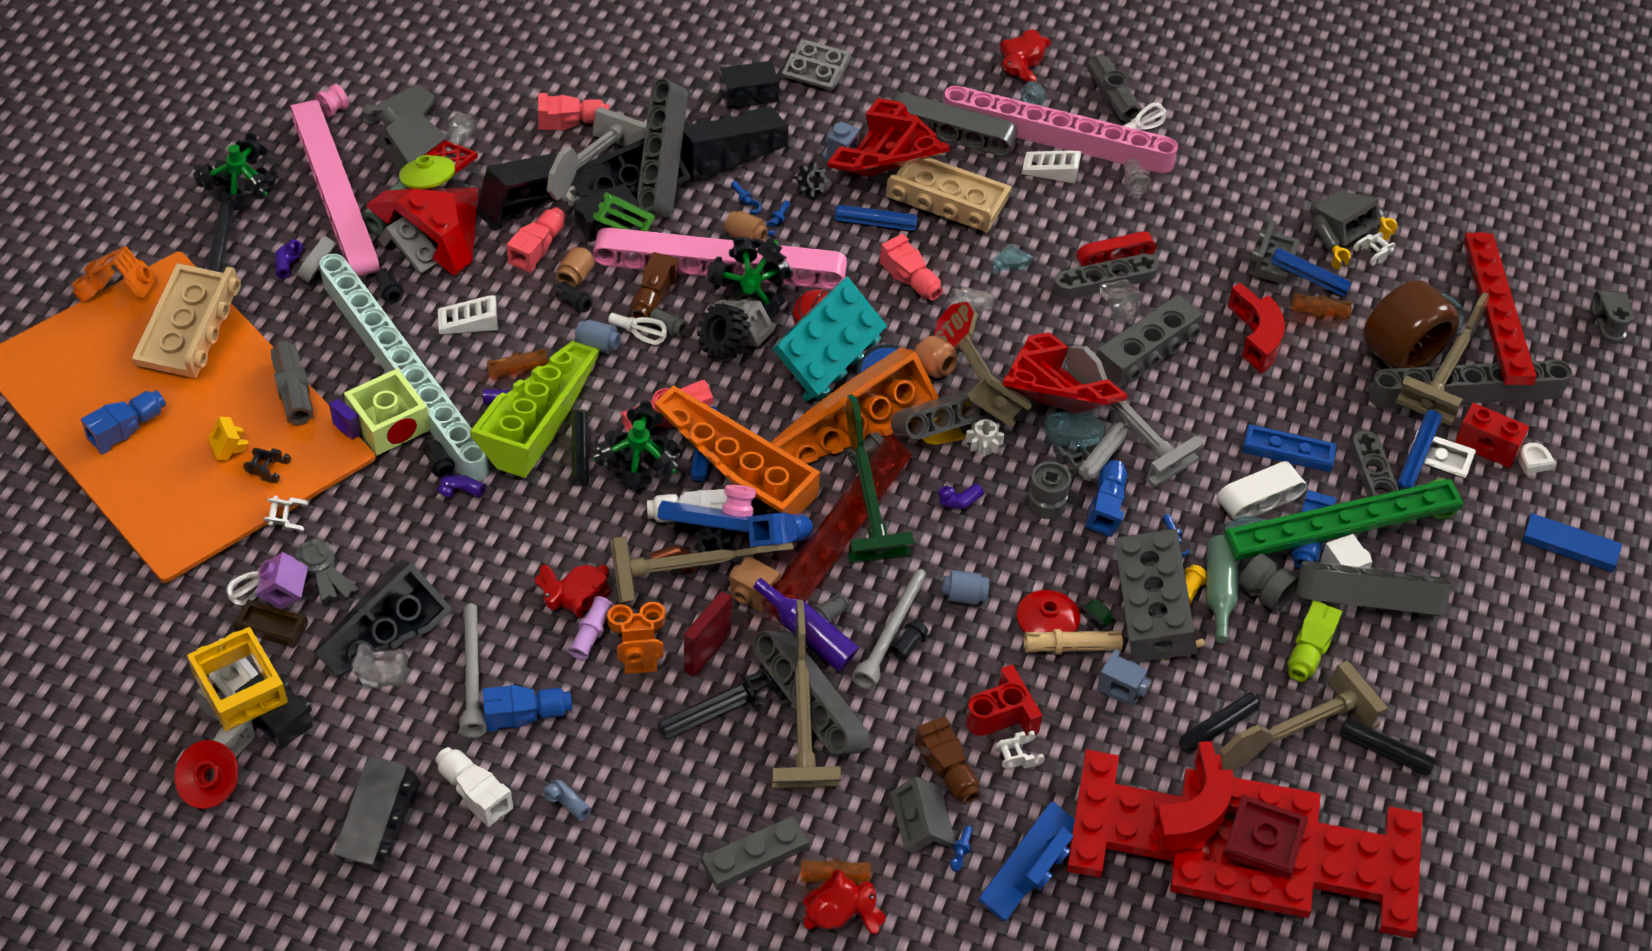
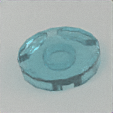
[1044,411,1105,447]

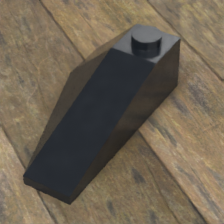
[572,138,691,197]
[314,559,453,676]

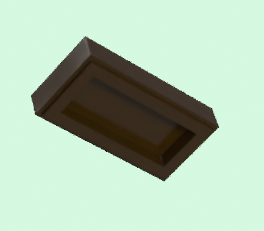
[233,600,308,648]

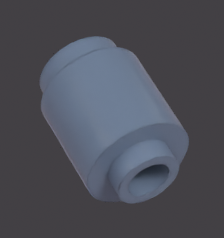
[575,320,621,354]
[942,570,989,605]

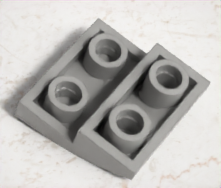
[782,39,851,90]

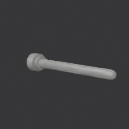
[852,569,926,690]
[459,603,487,738]

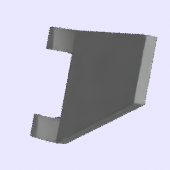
[362,83,435,126]

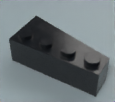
[680,106,789,183]

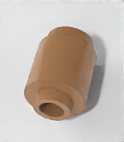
[724,211,768,242]
[556,247,595,288]

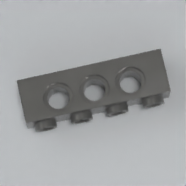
[1096,295,1203,388]

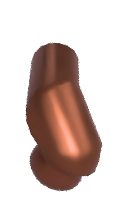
[651,545,697,574]

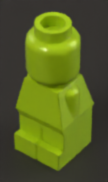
[1288,600,1343,682]

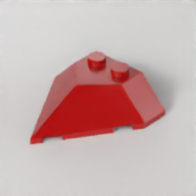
[827,98,950,177]
[366,187,479,276]
[1002,332,1128,413]

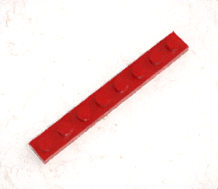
[1463,232,1537,385]

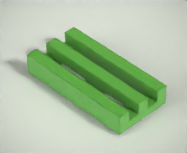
[592,192,655,231]

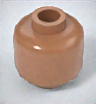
[915,336,957,379]

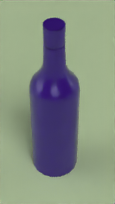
[753,578,859,672]

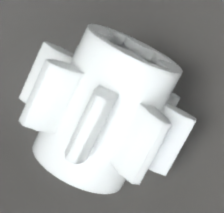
[966,419,1004,457]

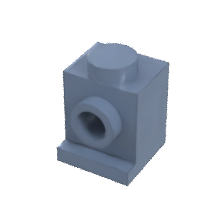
[822,122,860,162]
[1097,649,1151,707]

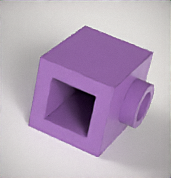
[256,552,308,609]

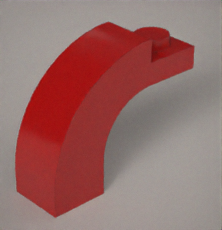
[1153,741,1234,853]

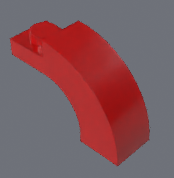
[1227,283,1285,374]

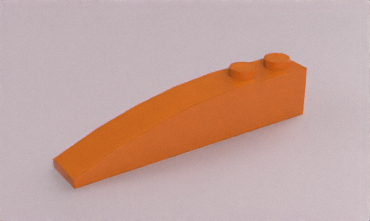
[771,347,939,464]
[655,385,820,514]

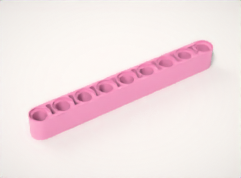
[944,86,1178,173]
[290,99,380,277]
[592,228,847,289]

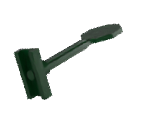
[846,394,914,564]

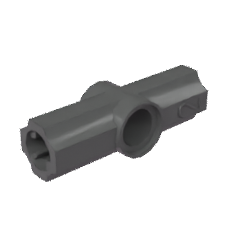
[1087,54,1142,123]
[271,341,313,426]

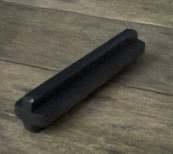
[572,409,589,486]
[657,684,749,739]
[1179,692,1260,753]
[1340,718,1436,775]

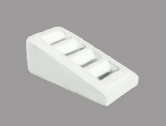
[1022,151,1081,184]
[438,295,498,334]

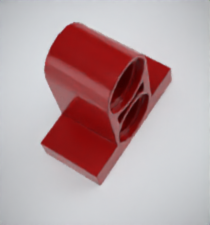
[966,664,1042,736]

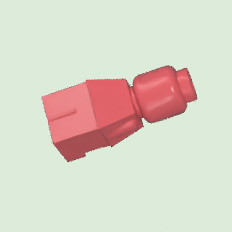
[538,93,609,131]
[506,207,566,273]
[879,233,943,301]

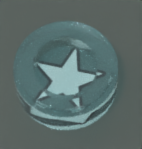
[1020,81,1047,106]

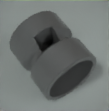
[1027,461,1071,519]
[1238,554,1298,612]

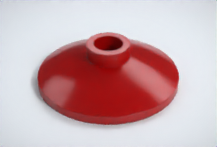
[1017,590,1080,633]
[174,740,238,809]

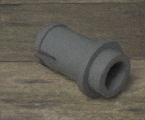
[649,307,688,338]
[846,432,886,467]
[812,592,849,623]

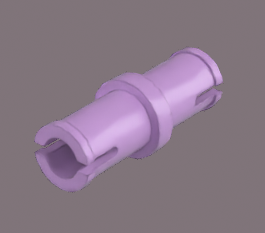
[568,596,613,660]

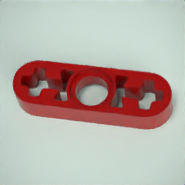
[1076,231,1157,267]

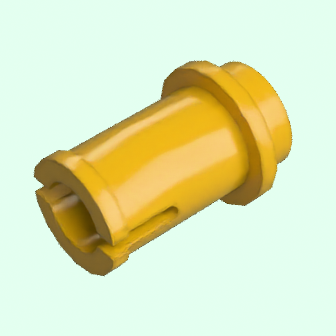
[1184,565,1207,605]

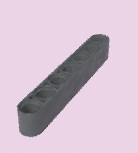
[1368,360,1572,408]

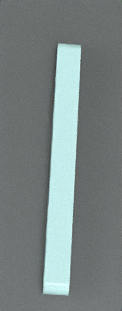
[319,254,489,481]

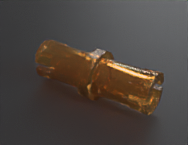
[1291,293,1352,319]
[487,348,548,379]
[800,858,871,883]

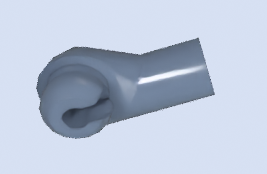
[543,779,591,821]

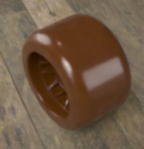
[1363,280,1459,369]

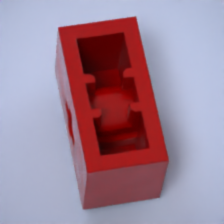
[1455,402,1530,468]

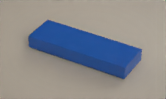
[1242,424,1337,472]
[657,500,755,532]
[1522,513,1622,572]

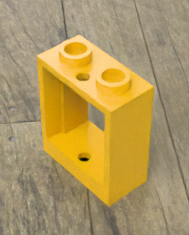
[187,627,288,732]

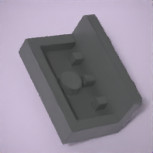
[1250,220,1300,285]

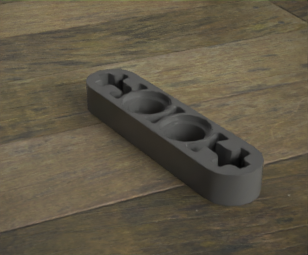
[1053,254,1159,299]
[1350,431,1403,531]

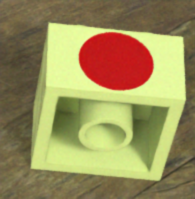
[344,368,431,456]

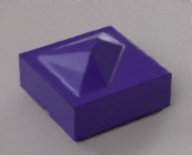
[329,399,361,440]

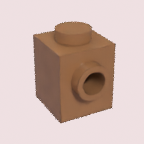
[729,556,780,613]

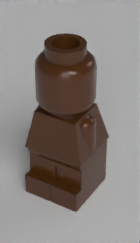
[630,252,679,318]
[914,715,980,804]

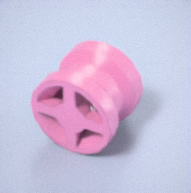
[315,83,349,117]
[722,485,756,517]

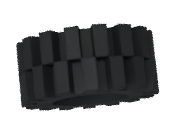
[697,303,751,359]

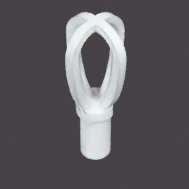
[1124,102,1167,130]
[608,313,667,345]
[227,571,260,606]

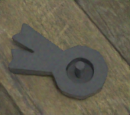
[295,538,358,604]

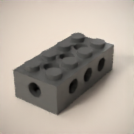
[1114,529,1197,663]

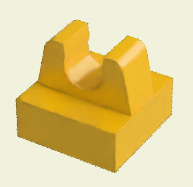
[208,417,248,461]

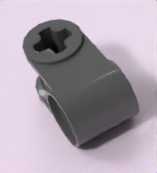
[1592,291,1634,343]

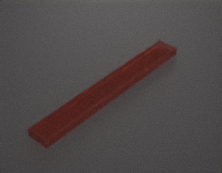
[762,434,912,626]

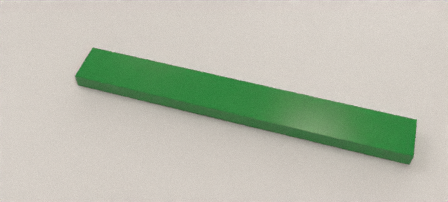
[1224,479,1464,561]

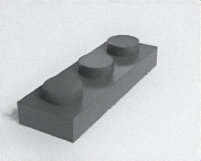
[701,816,809,891]

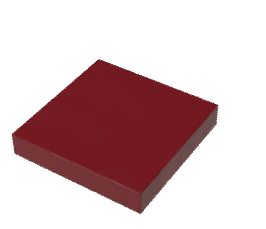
[684,591,732,678]
[1223,795,1309,879]

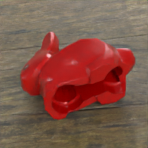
[999,29,1051,84]
[534,564,611,619]
[803,868,886,934]

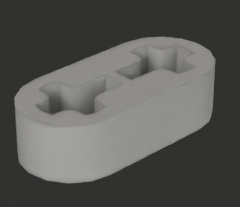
[296,235,337,284]

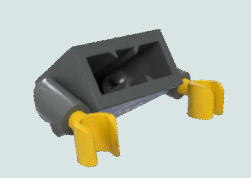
[1310,191,1397,270]

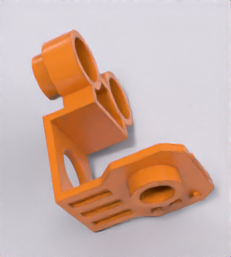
[71,246,155,302]
[607,602,666,674]

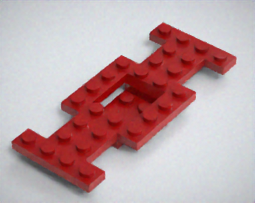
[1067,749,1423,939]

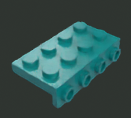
[772,276,887,402]

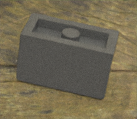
[890,776,955,854]

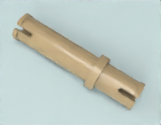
[1024,629,1123,655]

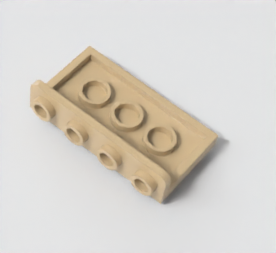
[886,158,1012,233]
[132,263,241,378]

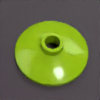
[399,155,455,189]

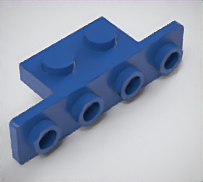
[978,802,1075,921]

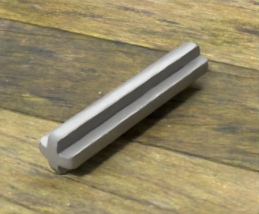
[1078,422,1129,481]

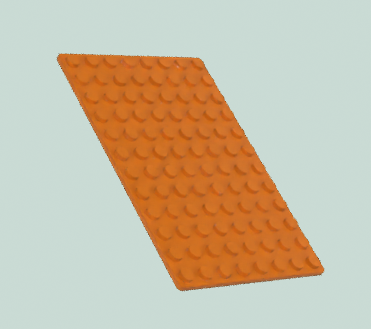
[0,252,375,583]

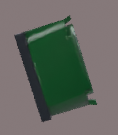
[1079,598,1115,631]

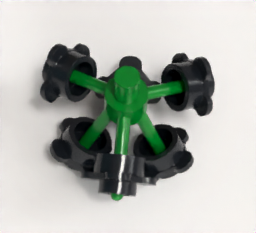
[193,132,278,211]
[707,237,793,318]
[592,400,681,489]

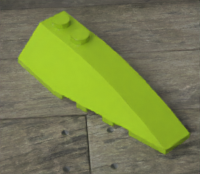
[470,341,599,478]

